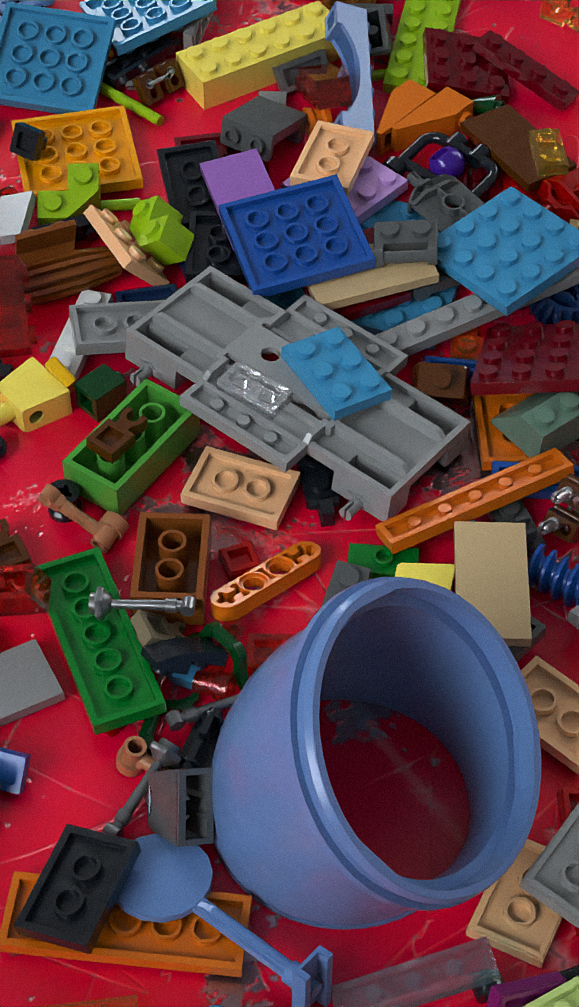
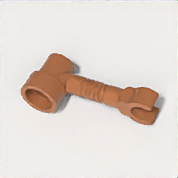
[37,483,129,553]
[116,736,171,777]

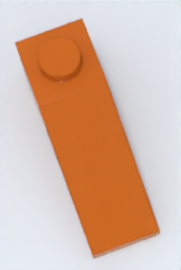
[376,79,436,157]
[391,87,474,152]

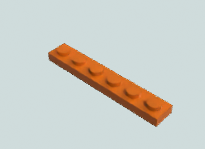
[375,447,574,554]

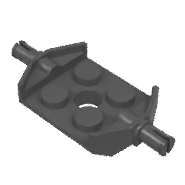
[406,171,485,233]

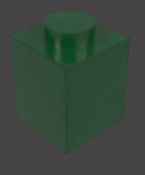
[74,363,127,422]

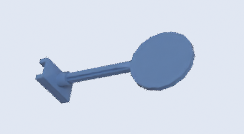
[116,833,333,1007]

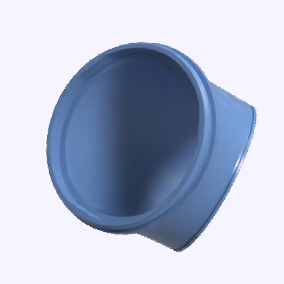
[210,577,541,930]

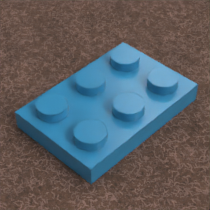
[281,326,392,421]

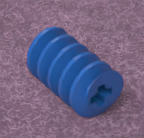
[528,543,579,607]

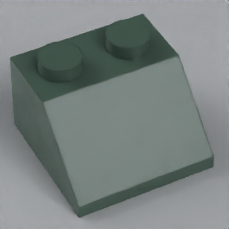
[491,392,579,458]

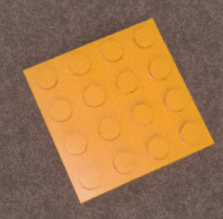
[11,105,143,203]

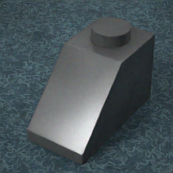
[366,5,393,57]

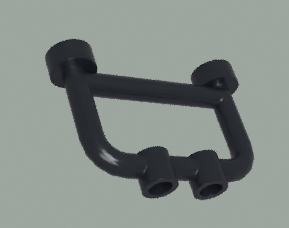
[383,131,500,208]

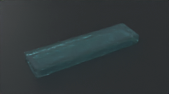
[331,936,501,1007]

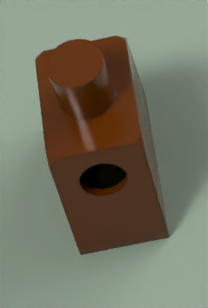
[411,362,474,406]

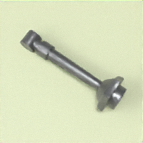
[88,586,196,621]
[165,694,239,731]
[102,738,181,838]

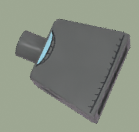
[144,767,214,847]

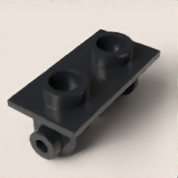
[172,707,224,770]

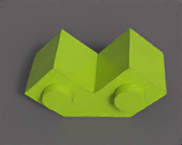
[37,163,101,226]
[129,195,194,266]

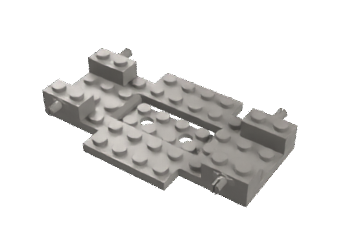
[125,266,471,522]

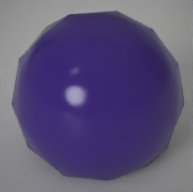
[429,146,465,179]

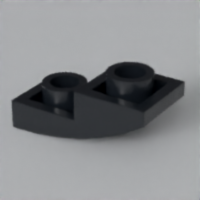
[141,637,229,676]

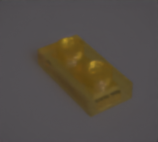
[529,128,569,176]

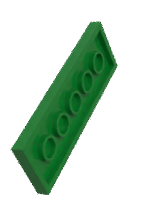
[31,547,167,735]

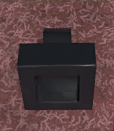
[9,122,48,161]

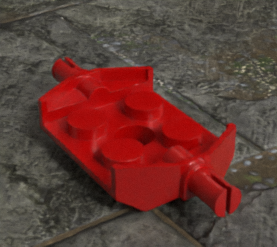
[538,168,579,223]

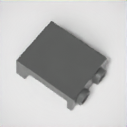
[220,95,308,162]

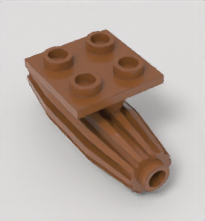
[0,219,123,308]

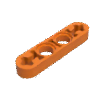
[210,541,322,622]

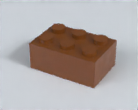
[130,512,212,625]

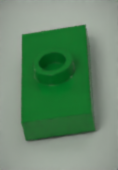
[347,543,419,579]

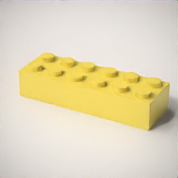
[176,1,341,110]

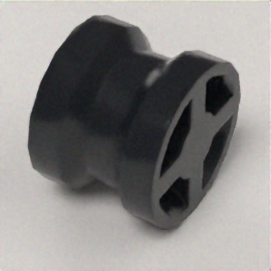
[48,479,82,523]

